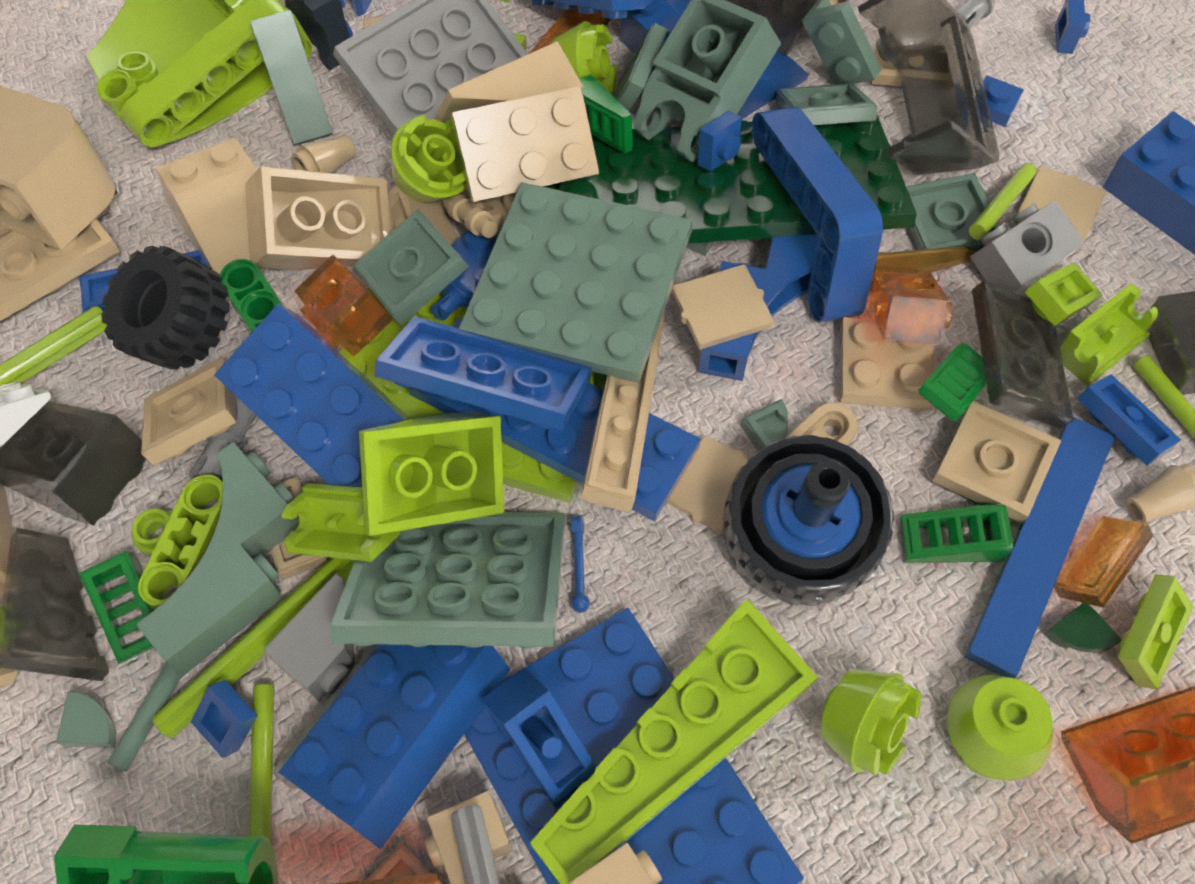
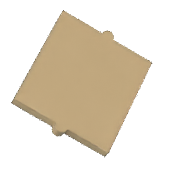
[1017,165,1107,248]
[671,264,775,350]
[666,435,748,535]

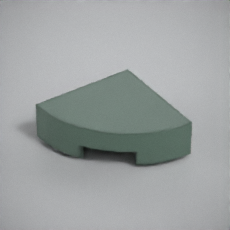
[741,399,788,451]
[56,691,116,748]

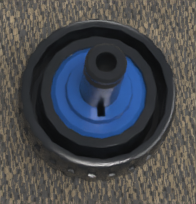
[723,435,894,606]

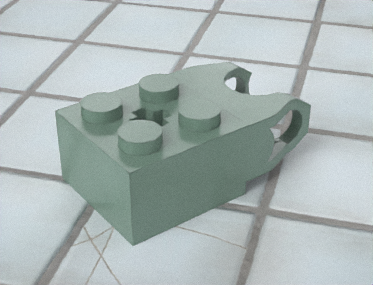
[633,0,781,162]

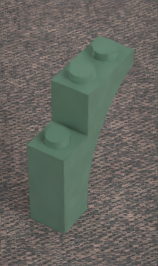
[136,442,299,677]

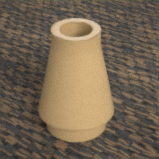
[291,134,356,173]
[1127,463,1195,524]

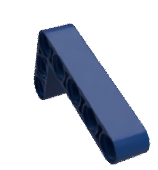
[752,107,883,323]

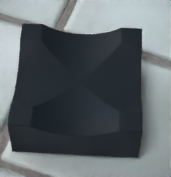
[285,0,353,71]

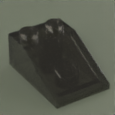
[0,401,147,526]

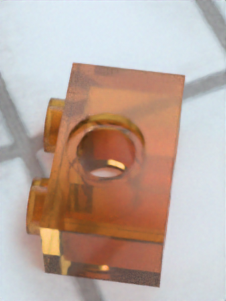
[294,254,394,356]
[869,266,953,345]

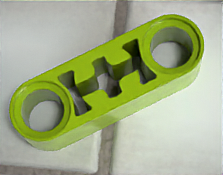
[138,475,223,610]

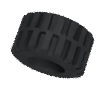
[101,245,230,370]

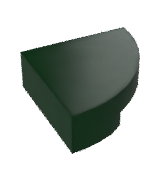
[1044,601,1122,653]

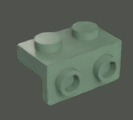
[802,0,882,84]

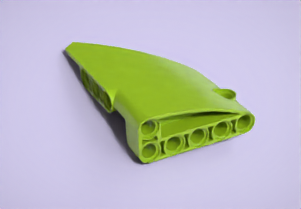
[86,0,312,148]

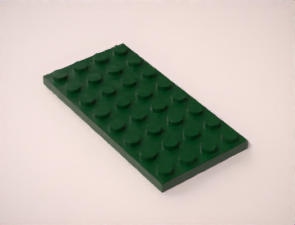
[560,115,917,243]

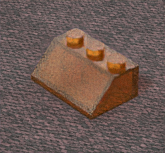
[1061,686,1195,844]

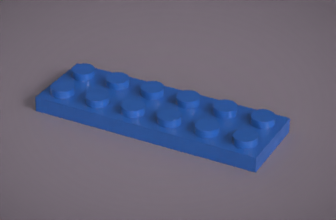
[409,319,701,521]

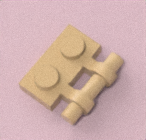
[444,192,517,238]

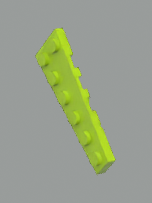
[530,599,818,884]

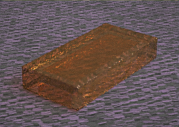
[1054,516,1153,608]

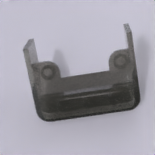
[857,0,999,175]

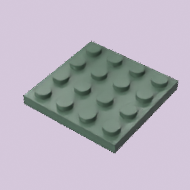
[459,182,692,383]
[330,512,565,648]

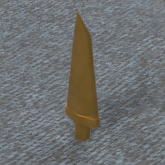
[869,246,976,292]

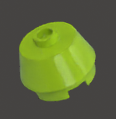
[551,21,617,94]
[391,115,467,202]
[821,669,921,776]
[947,675,1053,780]

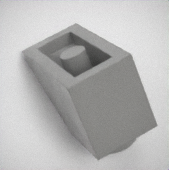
[263,574,355,702]

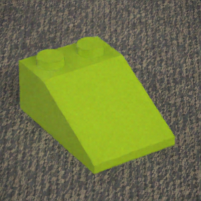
[359,411,504,536]

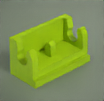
[1054,283,1158,387]
[281,483,401,562]

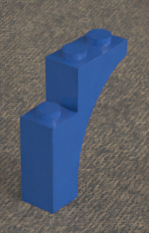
[699,234,818,381]

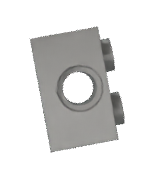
[970,200,1085,299]

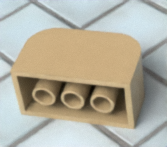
[0,86,115,250]

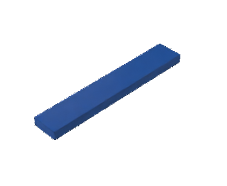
[964,416,1115,679]

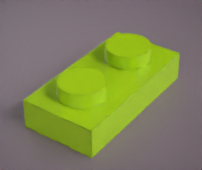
[1025,262,1103,326]
[1118,574,1194,690]

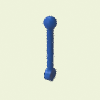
[571,515,590,613]

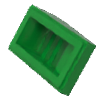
[579,74,633,153]
[917,343,995,421]
[899,505,1013,563]
[79,551,154,664]

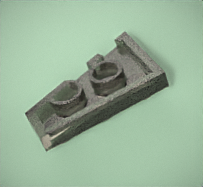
[0,528,109,681]

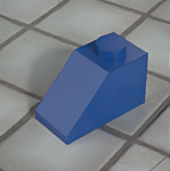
[481,667,596,804]

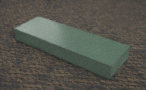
[250,10,333,145]

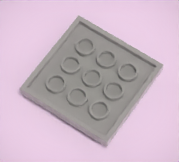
[333,0,528,135]

